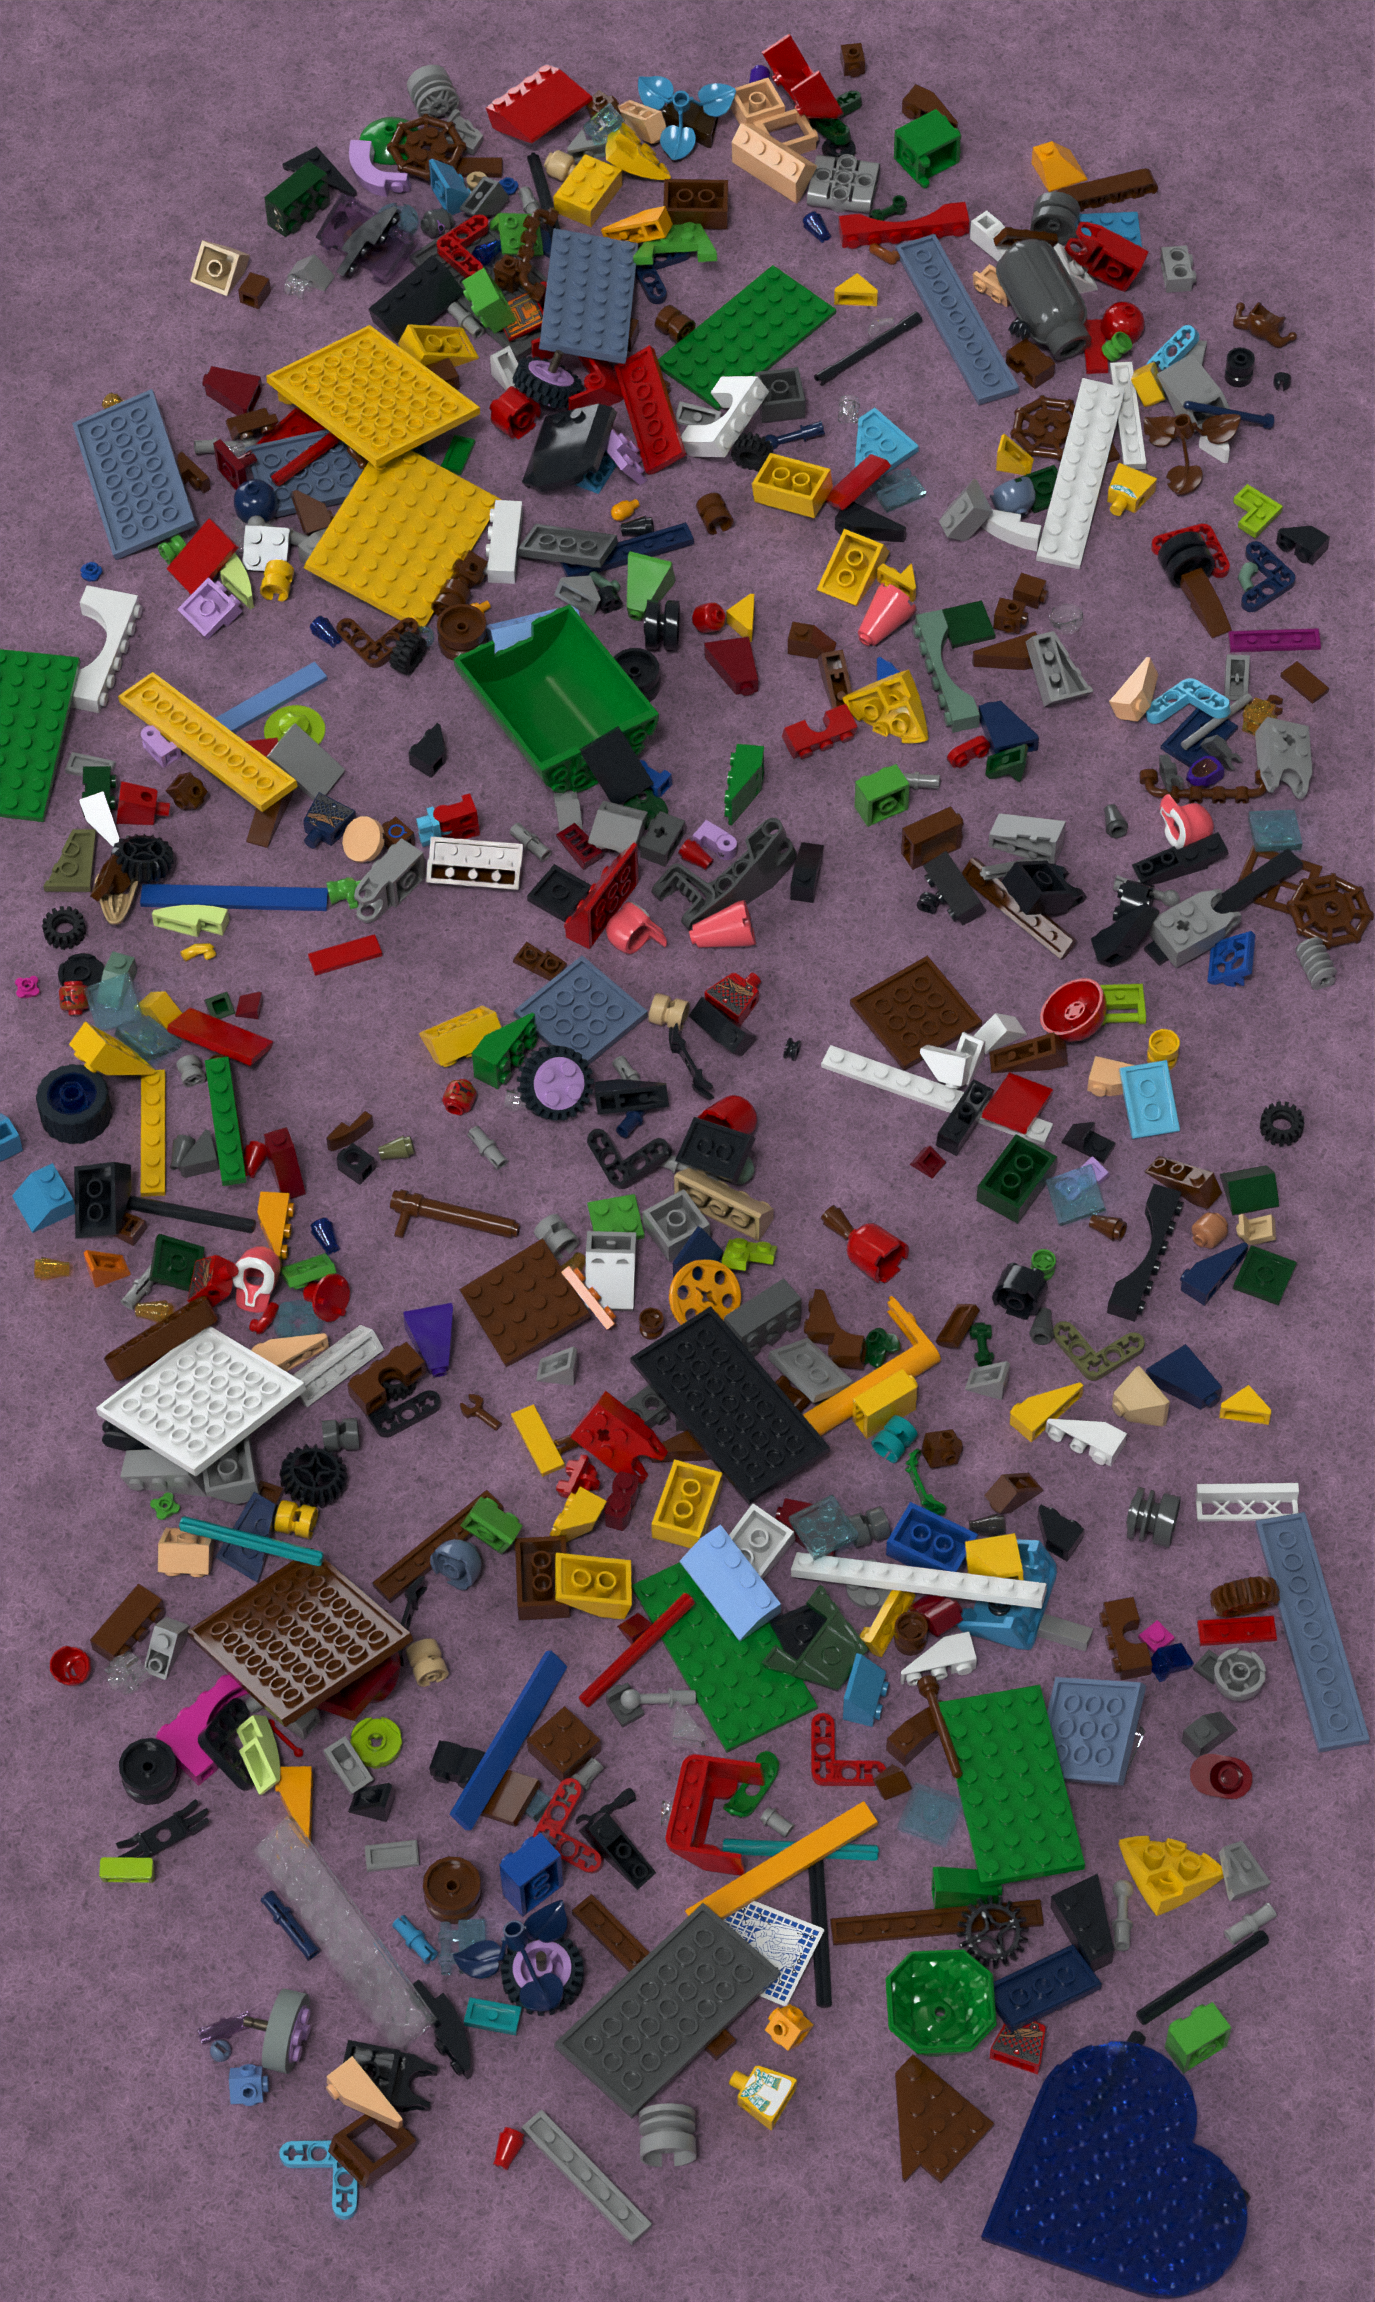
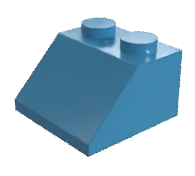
[429,159,471,215]
[12,1163,75,1233]
[843,1653,889,1727]

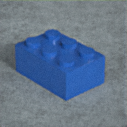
[886,1502,978,1573]
[499,1833,563,1917]

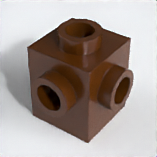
[585,90,621,128]
[493,254,521,294]
[450,550,488,589]
[993,598,1029,634]
[166,772,208,810]
[921,1429,963,1468]

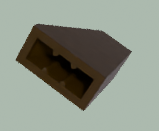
[662,98,719,148]

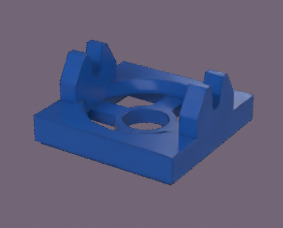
[1207,931,1256,987]

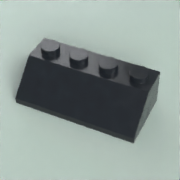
[368,255,464,343]

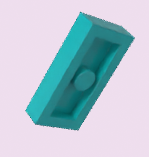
[464,1997,522,2036]

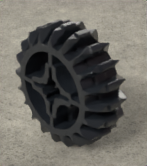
[111,833,174,883]
[279,1444,348,1508]
[956,1896,1029,1969]

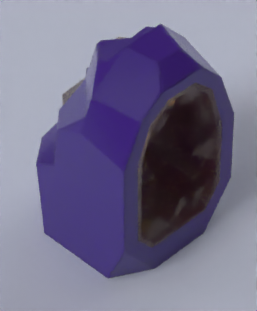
[1186,756,1225,786]

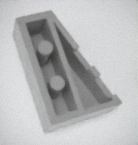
[1026,631,1093,707]
[988,813,1066,864]
[120,1449,207,1497]

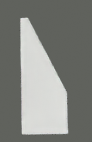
[79,792,120,847]

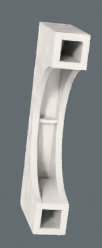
[71,586,142,713]

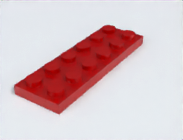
[614,345,686,475]

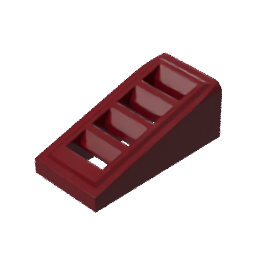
[556,823,603,870]

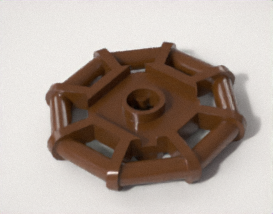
[387,114,467,181]
[1010,395,1075,461]
[1286,873,1374,950]

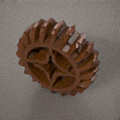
[1210,1576,1280,1618]

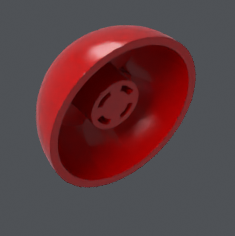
[1040,978,1107,1042]

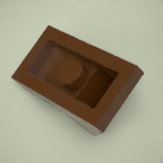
[177,452,211,494]
[90,854,131,901]

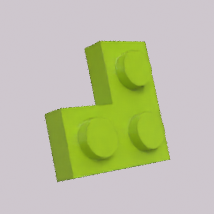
[1233,484,1283,539]
[722,1238,777,1271]

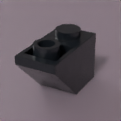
[1276,526,1330,566]
[408,723,445,778]
[1037,1504,1084,1562]

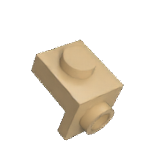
[1236,1214,1276,1245]

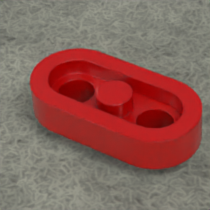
[947,736,990,768]

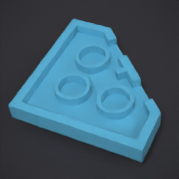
[855,408,919,480]

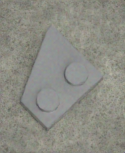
[439,109,483,155]
[1219,1841,1271,1901]

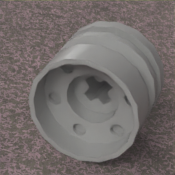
[406,65,459,118]
[639,2103,696,2167]

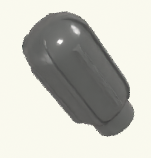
[996,239,1092,361]

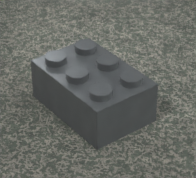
[724,1278,802,1357]

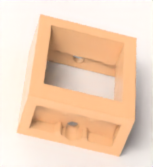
[753,109,819,154]

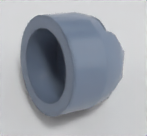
[210,2039,232,2062]

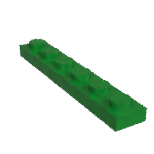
[205,1057,247,1186]

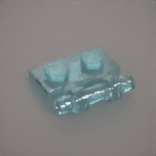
[869,468,926,512]
[438,1919,486,1975]

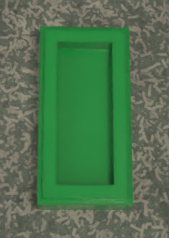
[441,435,476,475]

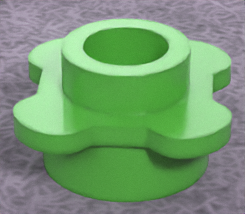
[150,1492,180,1520]

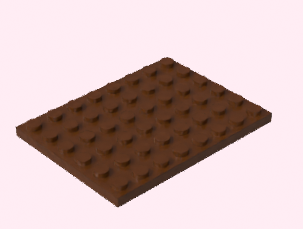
[188,1548,414,1727]

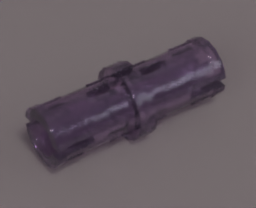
[197,2011,253,2045]

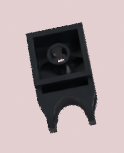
[1001,860,1087,915]
[337,2040,438,2113]

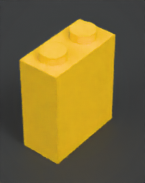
[852,1369,918,1439]

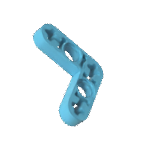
[1147,325,1199,390]
[1146,678,1231,724]
[279,2140,358,2220]

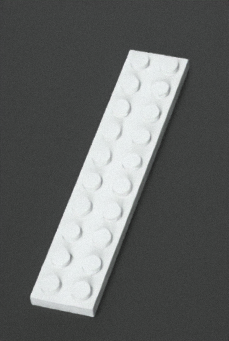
[1036,378,1125,569]

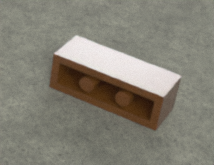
[90,1583,165,1665]

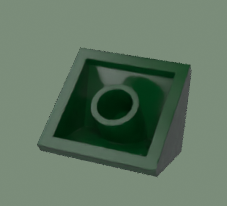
[1219,1165,1279,1216]

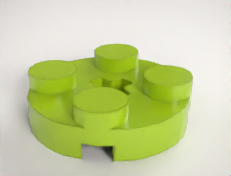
[350,1717,402,1769]

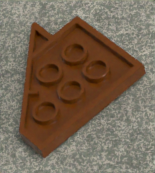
[895,2054,995,2184]

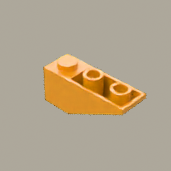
[257,1191,295,1267]

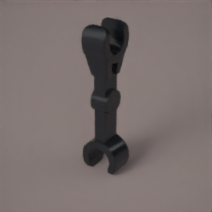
[576,1788,636,1825]

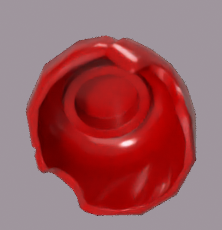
[50,1646,92,1686]

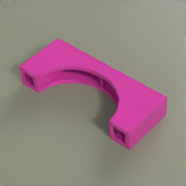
[156,1674,249,1786]

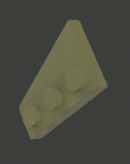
[43,829,97,892]

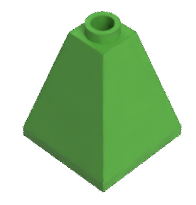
[627,551,676,621]

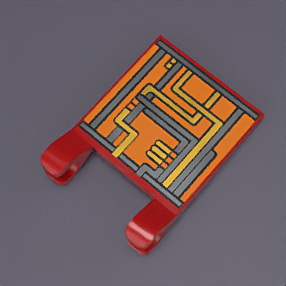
[503,281,547,342]

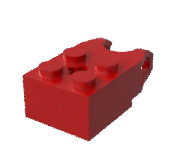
[1064,222,1149,292]
[570,1390,668,1484]

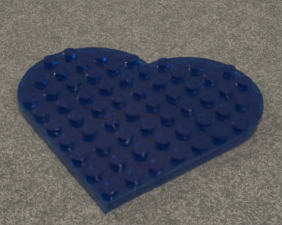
[981,2041,1248,2299]

